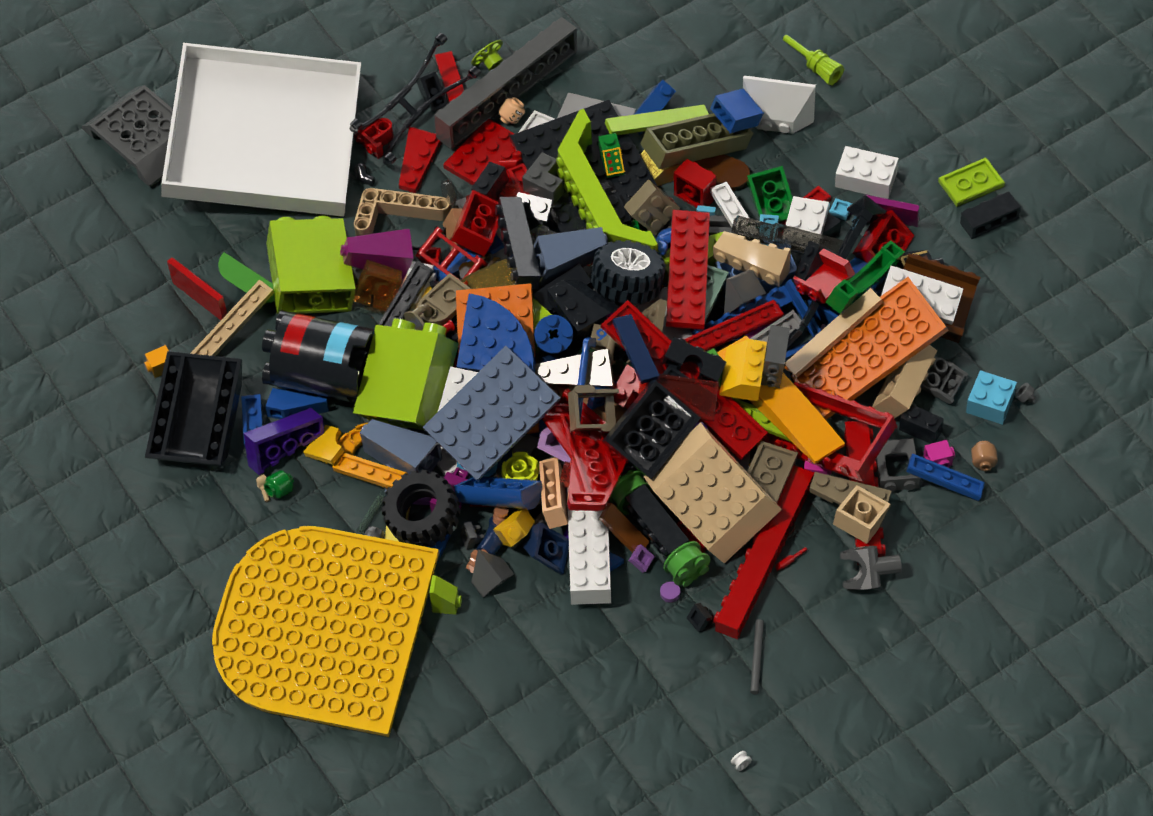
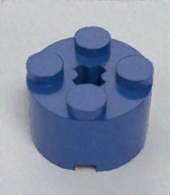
[534,315,573,354]

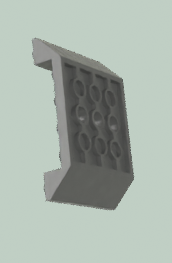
[82,85,173,187]

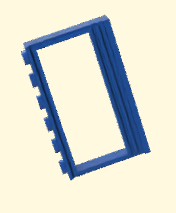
[692,279,821,362]

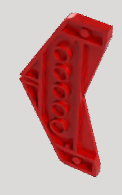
[542,403,627,511]

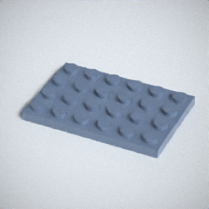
[423,346,561,482]

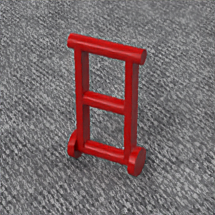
[415,226,488,285]

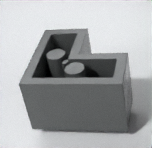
[522,152,564,205]

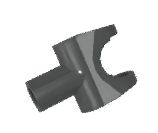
[840,546,902,589]

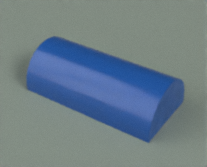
[454,476,542,509]

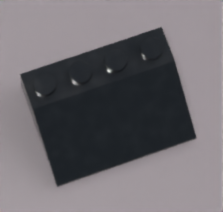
[602,380,700,479]

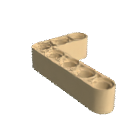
[354,188,451,236]

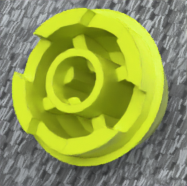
[502,452,540,481]

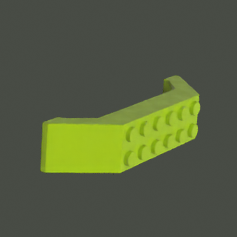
[556,108,658,252]

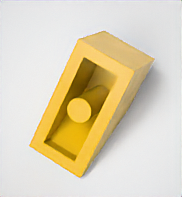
[493,509,535,547]

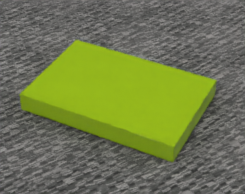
[938,158,1005,207]

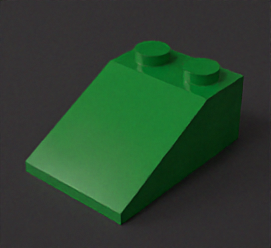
[747,166,793,223]

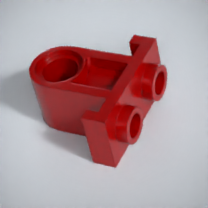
[354,118,394,159]

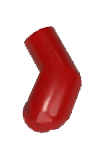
[499,151,523,169]

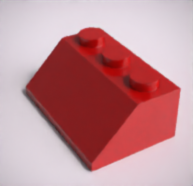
[853,210,914,263]

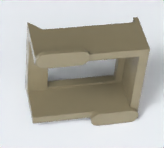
[568,385,619,432]

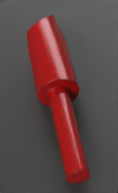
[776,547,807,571]

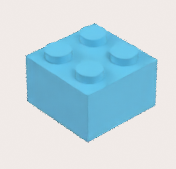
[966,370,1017,425]

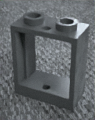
[761,325,790,388]

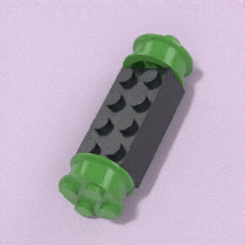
[609,470,710,587]

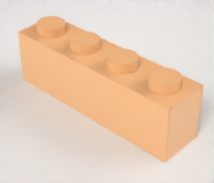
[539,457,568,529]

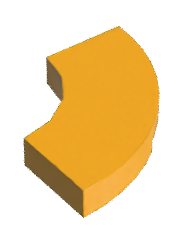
[338,423,368,456]

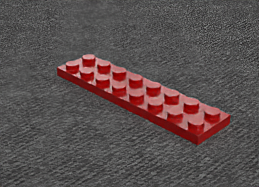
[666,210,710,329]

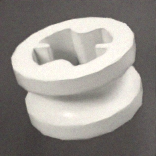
[731,751,752,771]

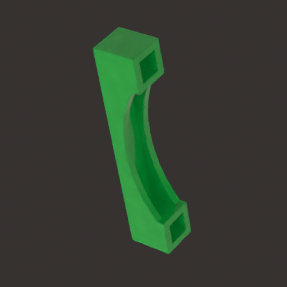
[826,240,905,314]

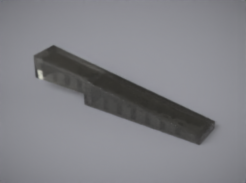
[731,215,843,254]

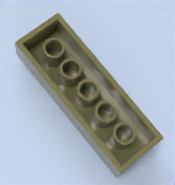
[640,113,753,169]

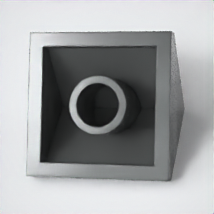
[724,270,766,314]

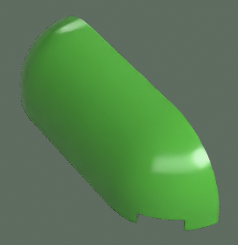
[218,252,275,303]

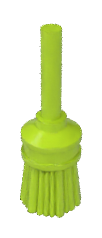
[783,35,845,85]

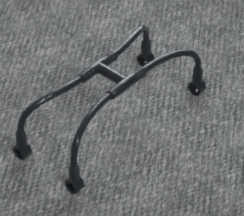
[349,32,481,165]

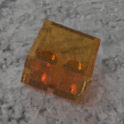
[354,260,402,311]

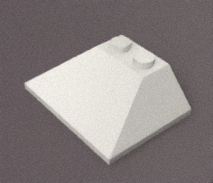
[743,76,816,134]

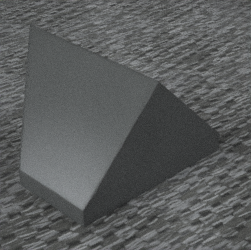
[471,549,514,597]

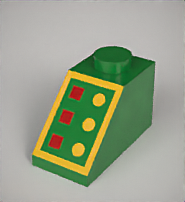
[598,133,625,178]

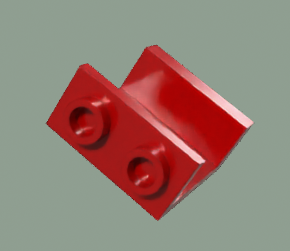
[793,248,855,304]

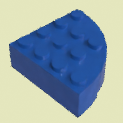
[457,293,536,373]

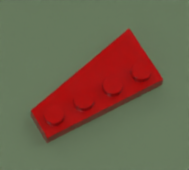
[399,127,442,193]

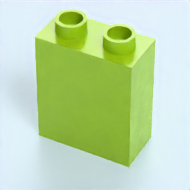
[266,216,356,314]
[353,319,459,431]

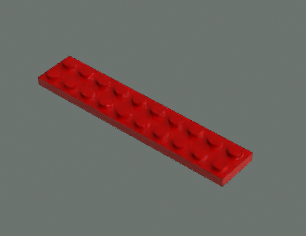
[601,300,768,460]

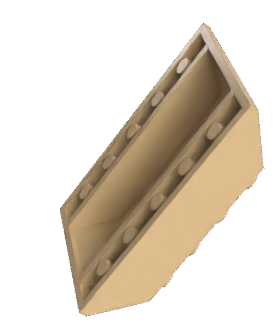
[644,423,782,564]

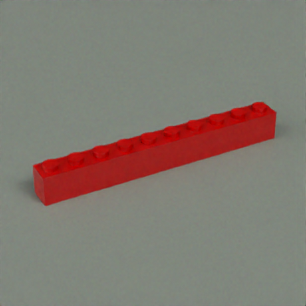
[713,465,815,640]

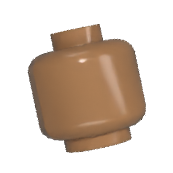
[971,441,998,471]

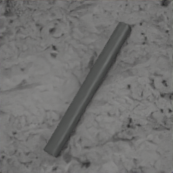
[750,620,764,694]

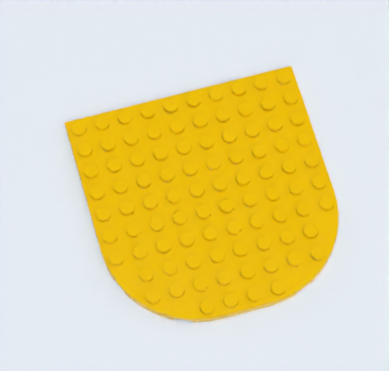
[212,526,439,737]

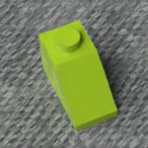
[429,575,462,615]

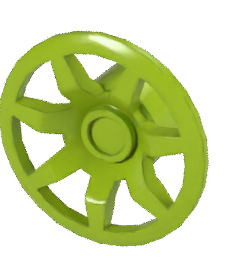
[471,40,503,71]

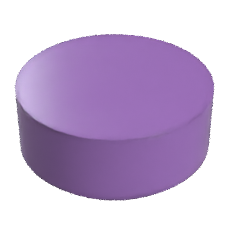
[660,582,680,602]

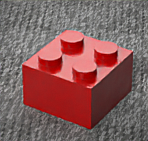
[674,159,716,208]

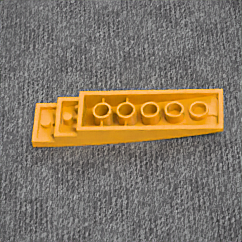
[717,336,845,464]

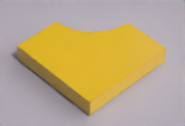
[303,425,344,465]

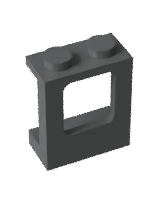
[876,438,920,492]

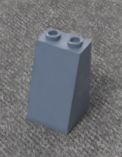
[533,227,608,286]
[360,419,442,475]

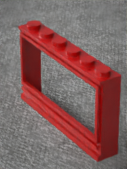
[762,382,897,482]

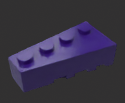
[243,408,324,475]

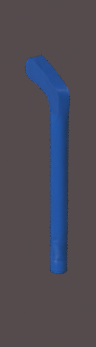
[577,337,596,423]

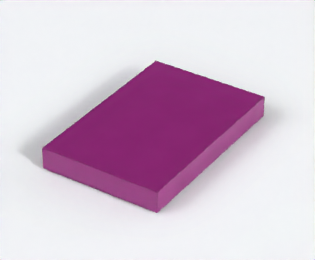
[866,195,919,227]

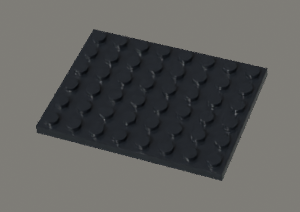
[510,100,658,233]

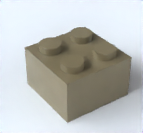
[624,179,680,235]

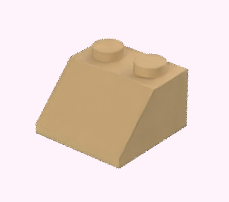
[833,485,891,544]

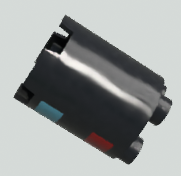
[262,310,375,403]

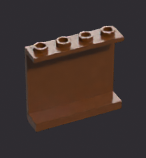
[903,253,981,343]

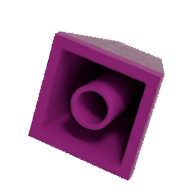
[340,229,414,281]

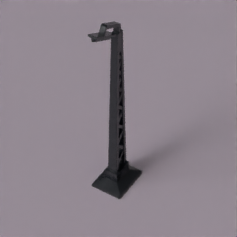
[787,195,887,348]

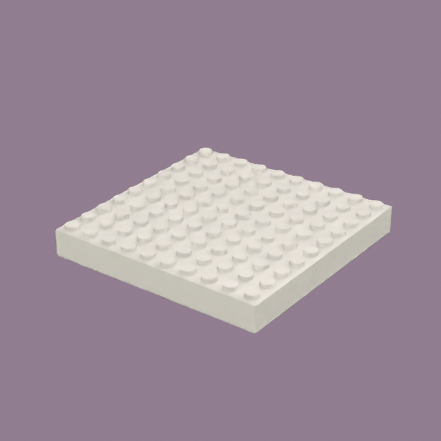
[161,43,361,216]

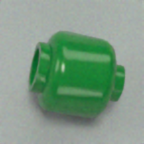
[264,470,294,499]

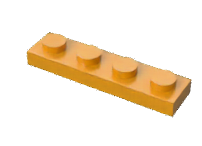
[332,452,408,488]

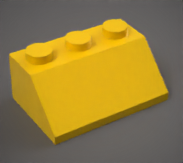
[719,339,767,401]

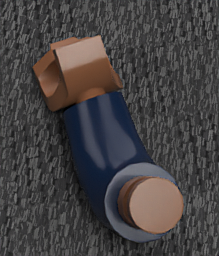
[466,507,508,573]

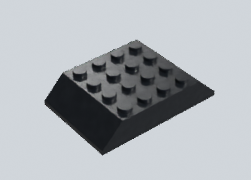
[145,351,242,466]

